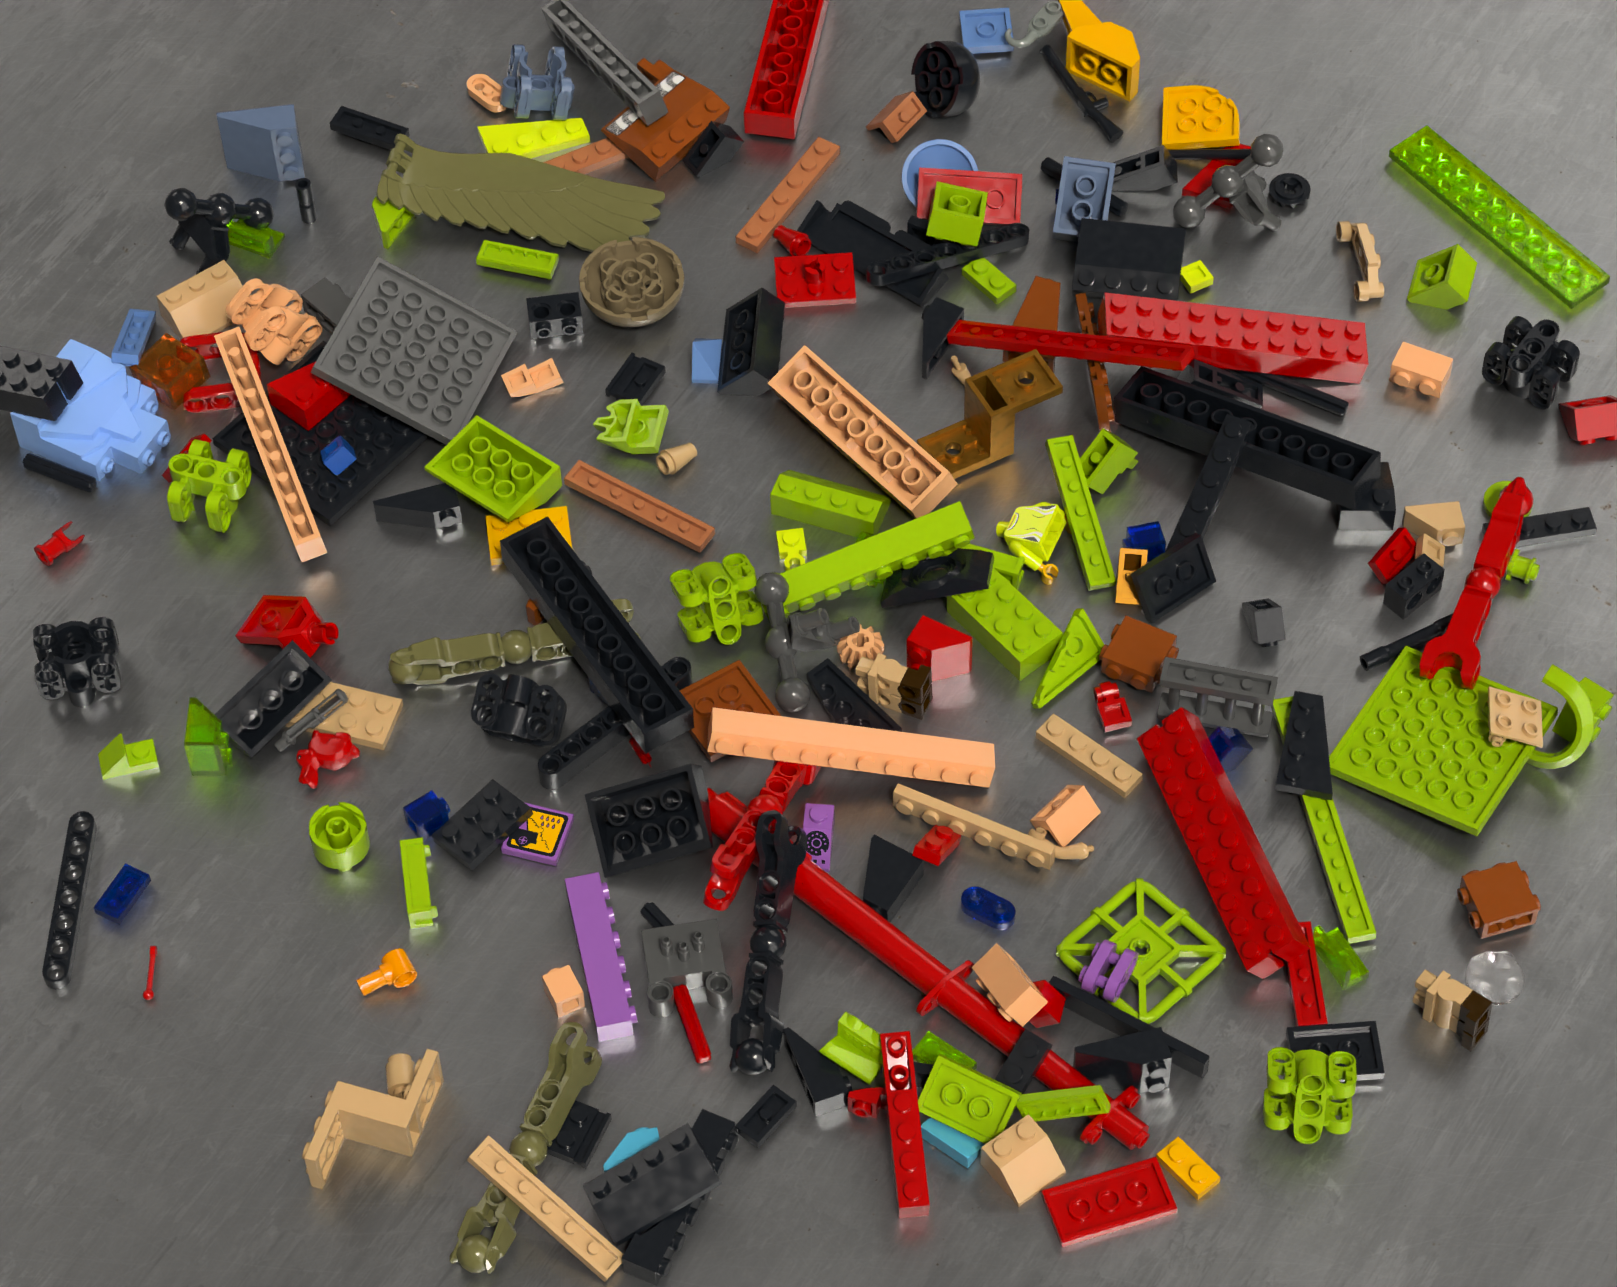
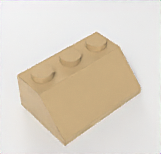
[156,260,242,349]

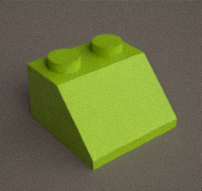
[1407,244,1477,310]

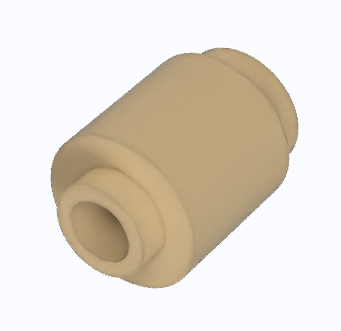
[385,1053,415,1099]

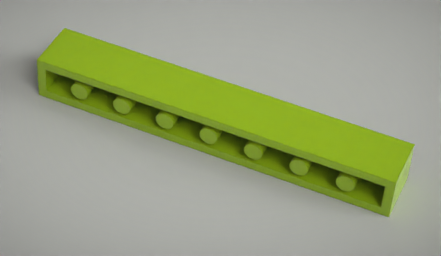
[762,501,975,622]

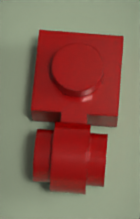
[1093,681,1132,732]

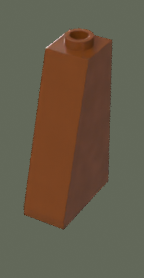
[1003,276,1061,373]

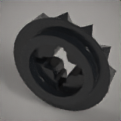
[1269,173,1311,208]

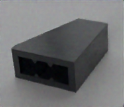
[863,834,924,922]

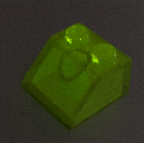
[184,697,232,776]

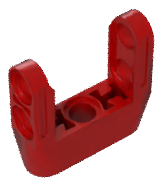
[179,332,262,413]

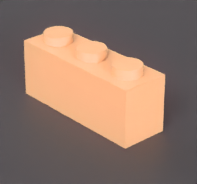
[972,943,1048,1027]

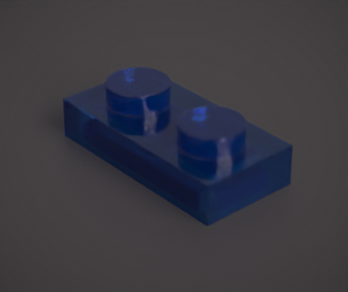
[93,863,151,925]

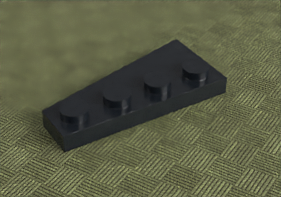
[807,658,902,732]
[1275,691,1333,800]

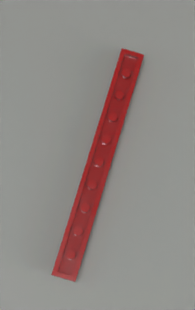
[946,320,1195,371]

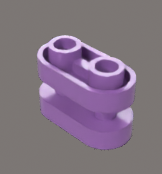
[1078,939,1139,1003]

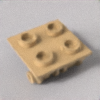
[1487,686,1543,748]

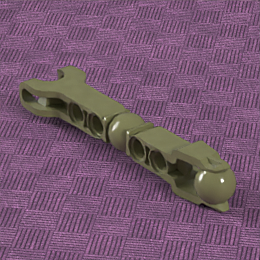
[388,599,641,685]
[450,1022,602,1274]

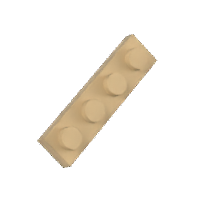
[1036,713,1143,798]

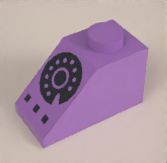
[803,803,835,872]

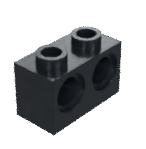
[526,292,584,339]
[1383,553,1445,620]

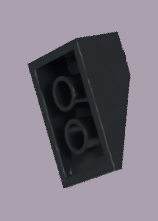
[1336,462,1396,530]
[1073,1027,1172,1093]

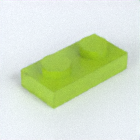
[962,258,1017,305]

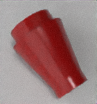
[773,225,811,256]

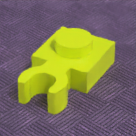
[776,528,807,571]

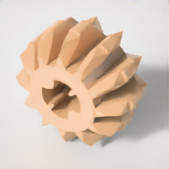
[837,624,885,670]

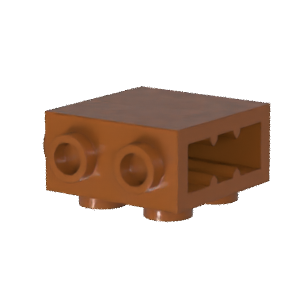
[1099,616,1179,693]
[1457,861,1541,939]

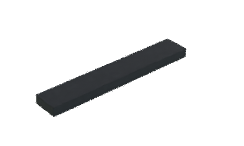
[1049,976,1210,1079]

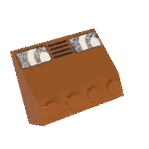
[601,69,730,182]

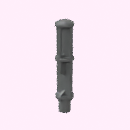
[274,689,348,752]

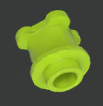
[1505,549,1540,584]

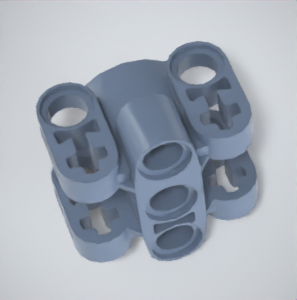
[499,44,575,120]

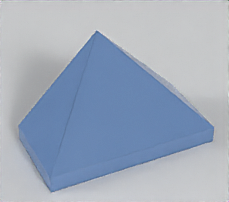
[692,338,722,384]

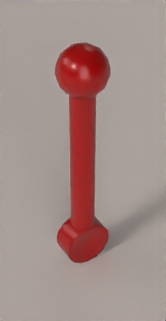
[143,946,157,1000]

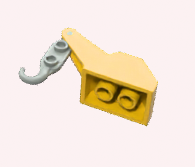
[1005,0,1140,102]

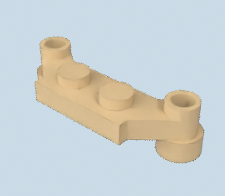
[1336,221,1384,302]

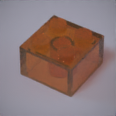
[129,333,211,411]

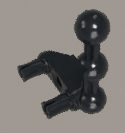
[164,188,274,274]

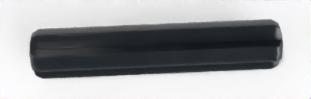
[22,453,97,492]

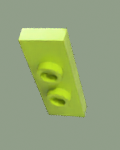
[476,240,559,279]
[1016,1085,1111,1122]

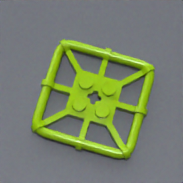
[1056,878,1226,1024]

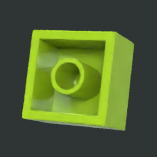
[926,181,988,246]

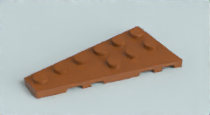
[1075,293,1114,432]

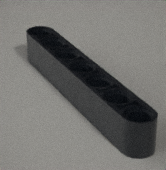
[538,657,692,790]

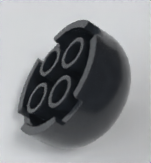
[911,41,980,118]

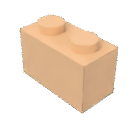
[1389,342,1453,398]

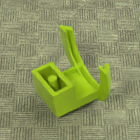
[1526,664,1614,769]

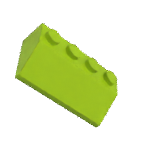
[770,470,892,540]

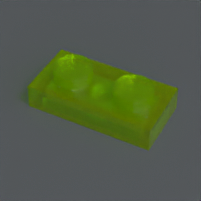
[912,1031,977,1070]

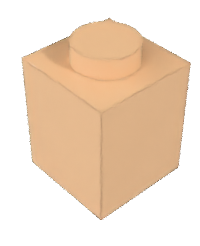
[542,965,585,1018]

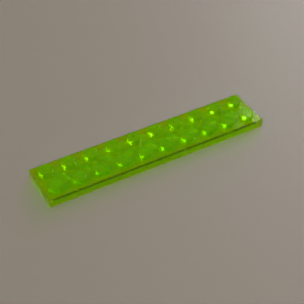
[1389,125,1610,309]

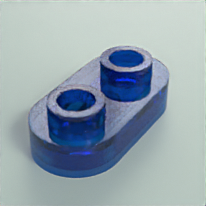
[961,886,1016,930]

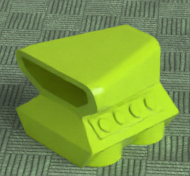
[818,1011,883,1085]

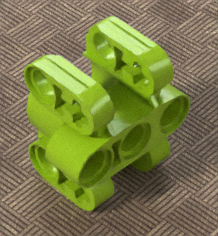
[167,439,252,533]
[669,553,764,645]
[1263,1047,1357,1144]

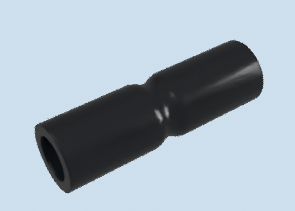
[295,178,317,224]

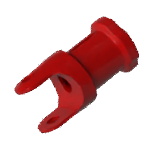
[34,521,85,566]

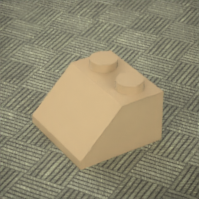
[981,1114,1066,1207]

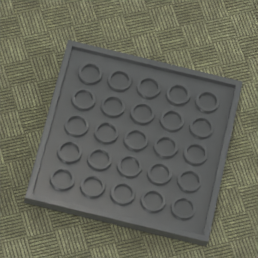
[311,256,517,445]

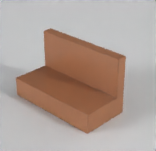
[866,91,927,143]

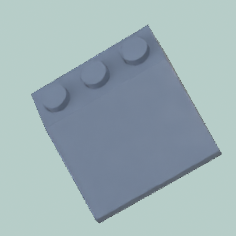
[216,104,305,182]

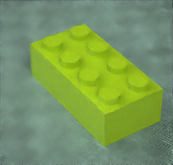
[947,567,1063,681]

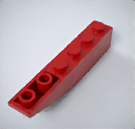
[880,1031,930,1219]

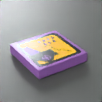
[501,802,574,866]

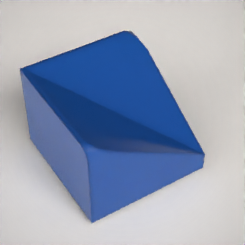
[320,435,357,475]

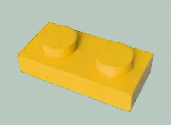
[1156,1136,1220,1201]

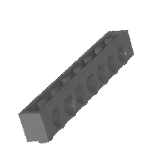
[541,0,668,126]

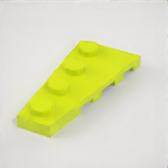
[477,118,590,159]

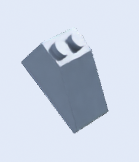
[1052,156,1116,242]

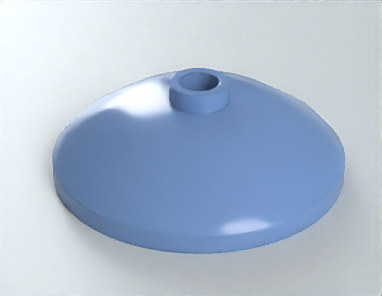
[901,139,978,208]

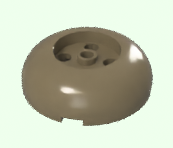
[579,237,685,328]

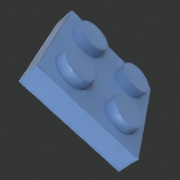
[959,8,1014,54]

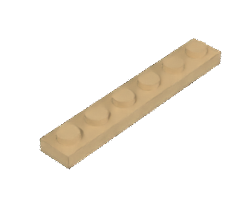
[893,783,1055,870]
[467,1135,624,1282]

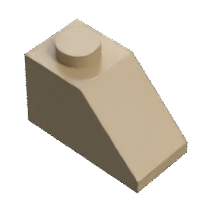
[1402,501,1465,546]

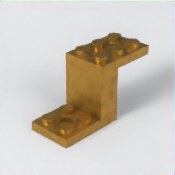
[917,349,1063,479]

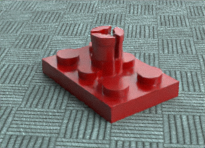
[774,252,856,308]

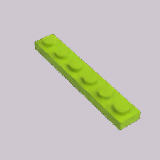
[1045,435,1117,591]

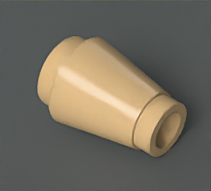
[656,442,697,475]

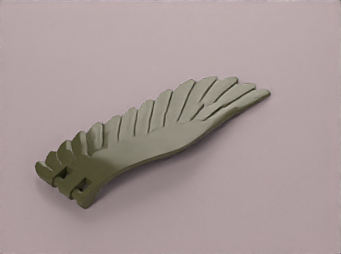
[376,134,665,252]

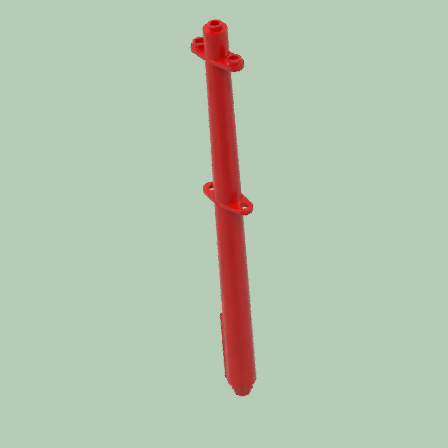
[707,788,1150,1150]

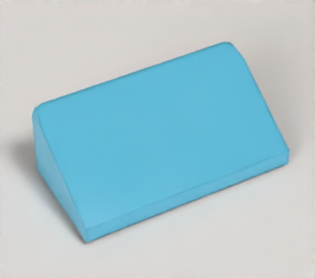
[921,1117,985,1169]

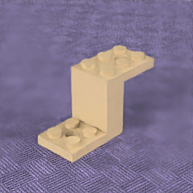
[302,1049,444,1190]

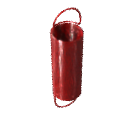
[629,732,652,768]

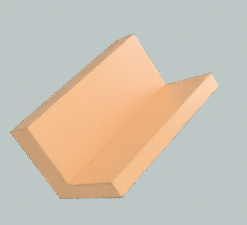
[1030,785,1101,847]

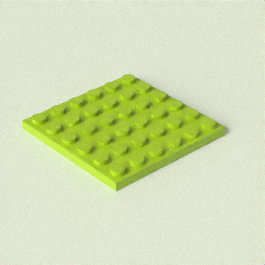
[1329,646,1558,836]

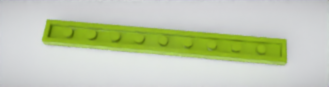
[1271,696,1377,944]

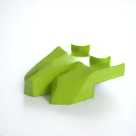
[593,399,669,454]

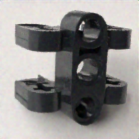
[1482,316,1580,410]
[33,617,121,707]
[471,673,567,747]

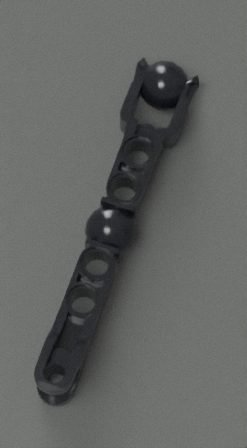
[729,810,808,1076]

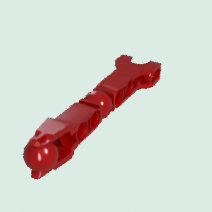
[1420,477,1534,690]
[703,760,822,911]

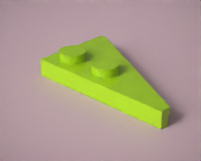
[1031,608,1104,709]

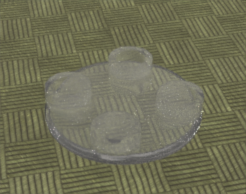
[1465,951,1524,1006]

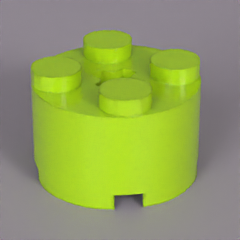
[309,802,370,872]

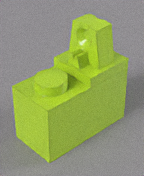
[1080,428,1138,494]

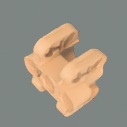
[226,278,323,365]

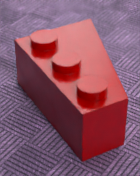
[267,362,351,431]

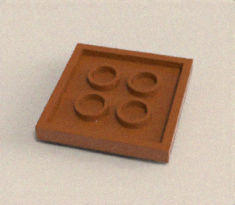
[679,660,781,762]

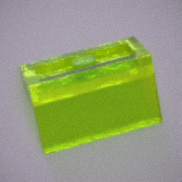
[226,219,285,259]
[1313,925,1369,990]

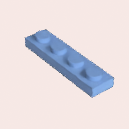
[111,309,156,366]

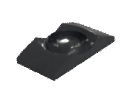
[880,548,994,608]

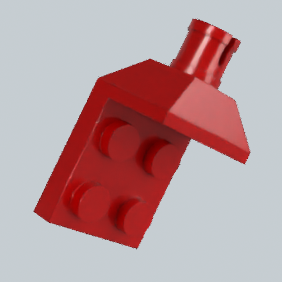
[235,595,339,657]

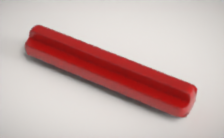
[673,984,711,1064]

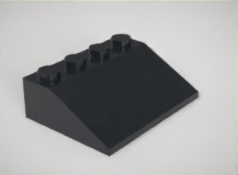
[1072,218,1186,301]
[584,764,713,878]

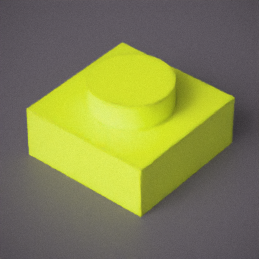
[1180,260,1214,294]

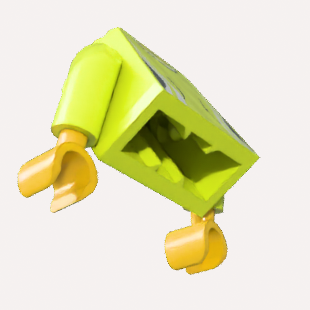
[996,502,1071,585]

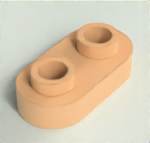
[467,74,507,112]

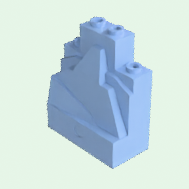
[10,339,171,482]

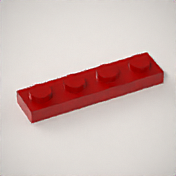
[1286,921,1328,1027]

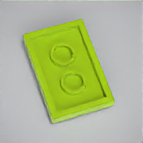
[918,1053,1022,1144]

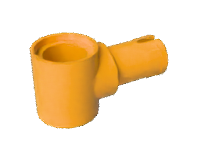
[356,948,417,996]

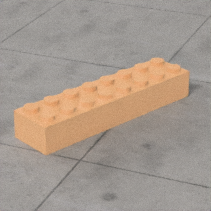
[768,345,957,519]

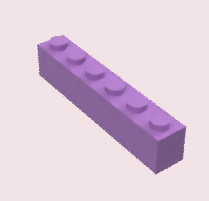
[565,872,638,1042]

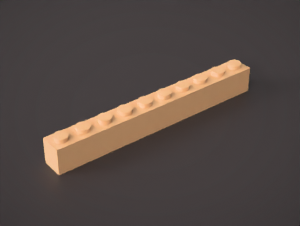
[214,327,327,563]
[707,708,995,788]

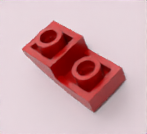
[848,1087,887,1119]

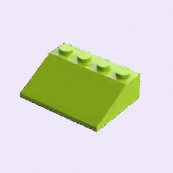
[424,415,562,522]

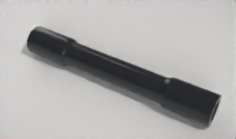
[1360,613,1453,671]

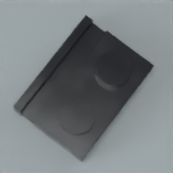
[605,353,666,406]
[547,1100,612,1169]

